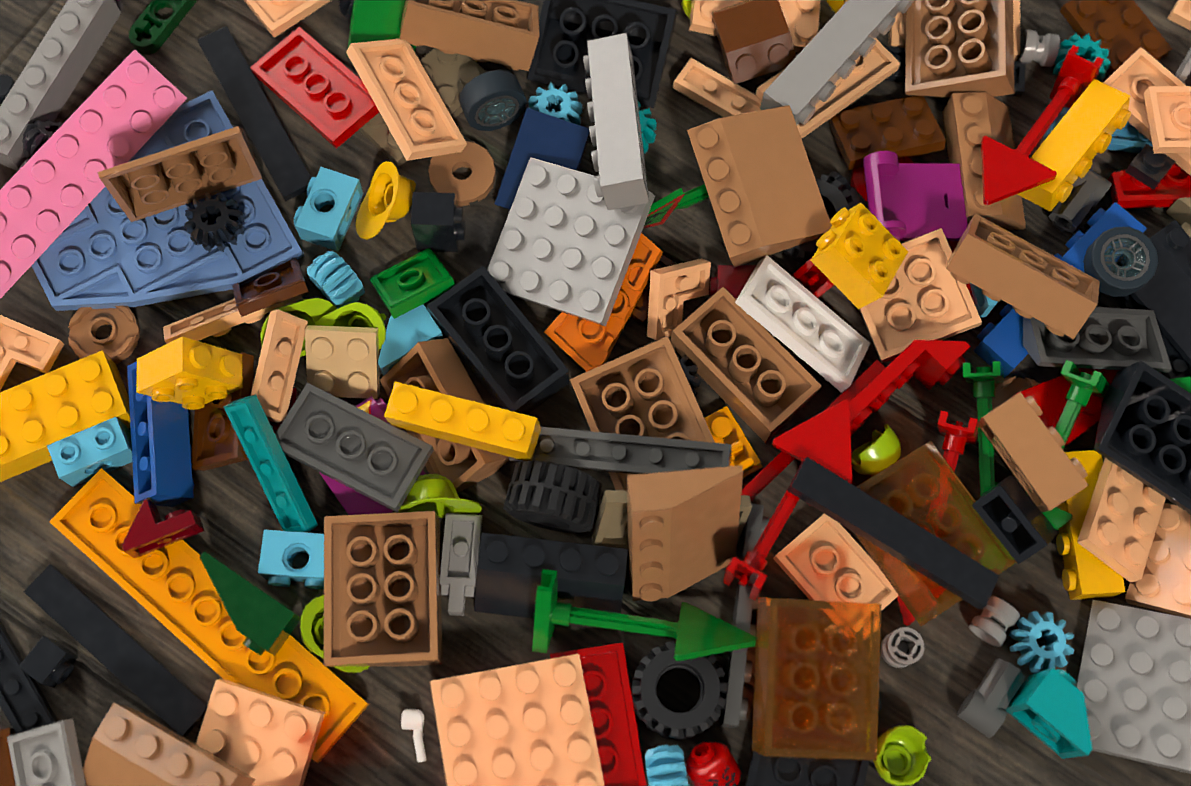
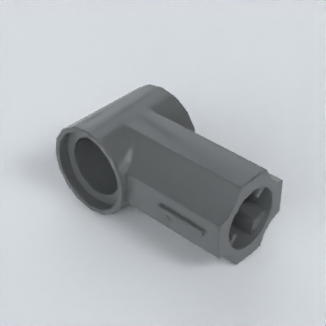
[1049,169,1112,233]
[956,658,1026,738]

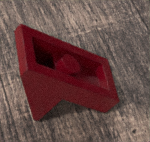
[122,498,204,558]

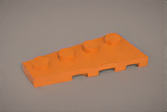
[544,233,663,372]

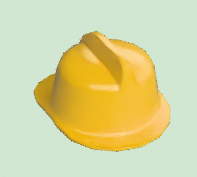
[356,161,416,240]

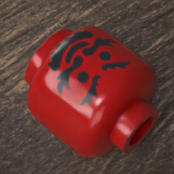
[685,742,741,786]

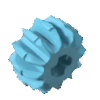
[528,82,583,125]
[307,251,365,309]
[1009,611,1075,673]
[645,744,689,786]

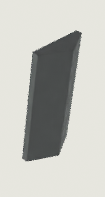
[1023,307,1172,373]

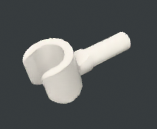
[401,709,427,762]

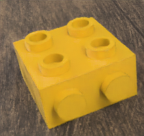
[810,203,908,309]
[136,336,243,410]

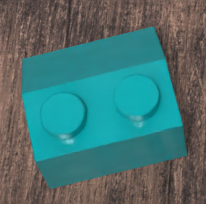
[1005,668,1093,759]

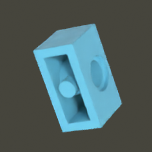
[294,167,364,252]
[47,417,132,487]
[258,530,324,589]

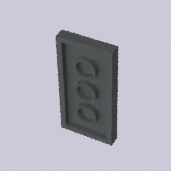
[275,382,434,513]

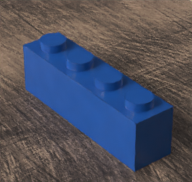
[127,361,194,507]

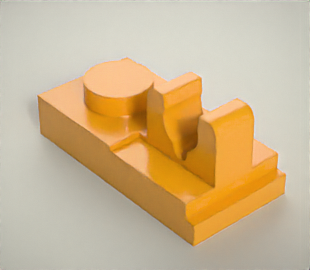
[704,406,762,478]

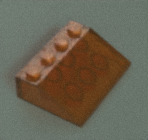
[854,441,1016,626]
[752,597,881,760]

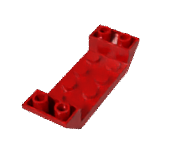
[807,340,970,506]

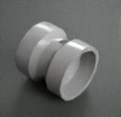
[1017,29,1060,67]
[969,596,1020,647]
[880,627,925,668]

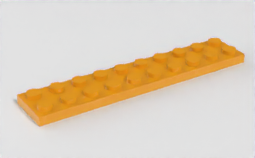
[49,468,369,763]

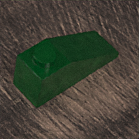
[200,551,301,656]

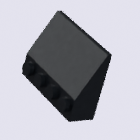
[527,0,678,108]
[1094,360,1191,515]

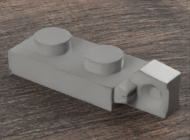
[439,513,483,616]

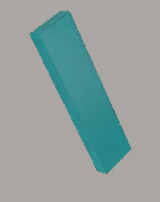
[223,394,318,532]

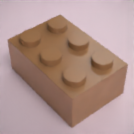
[978,392,1089,512]

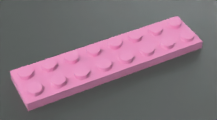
[0,49,187,299]

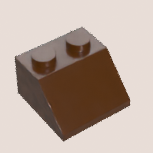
[711,0,796,84]

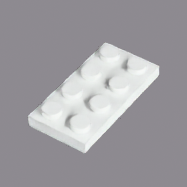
[735,255,870,393]

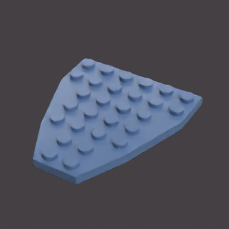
[32,90,304,311]

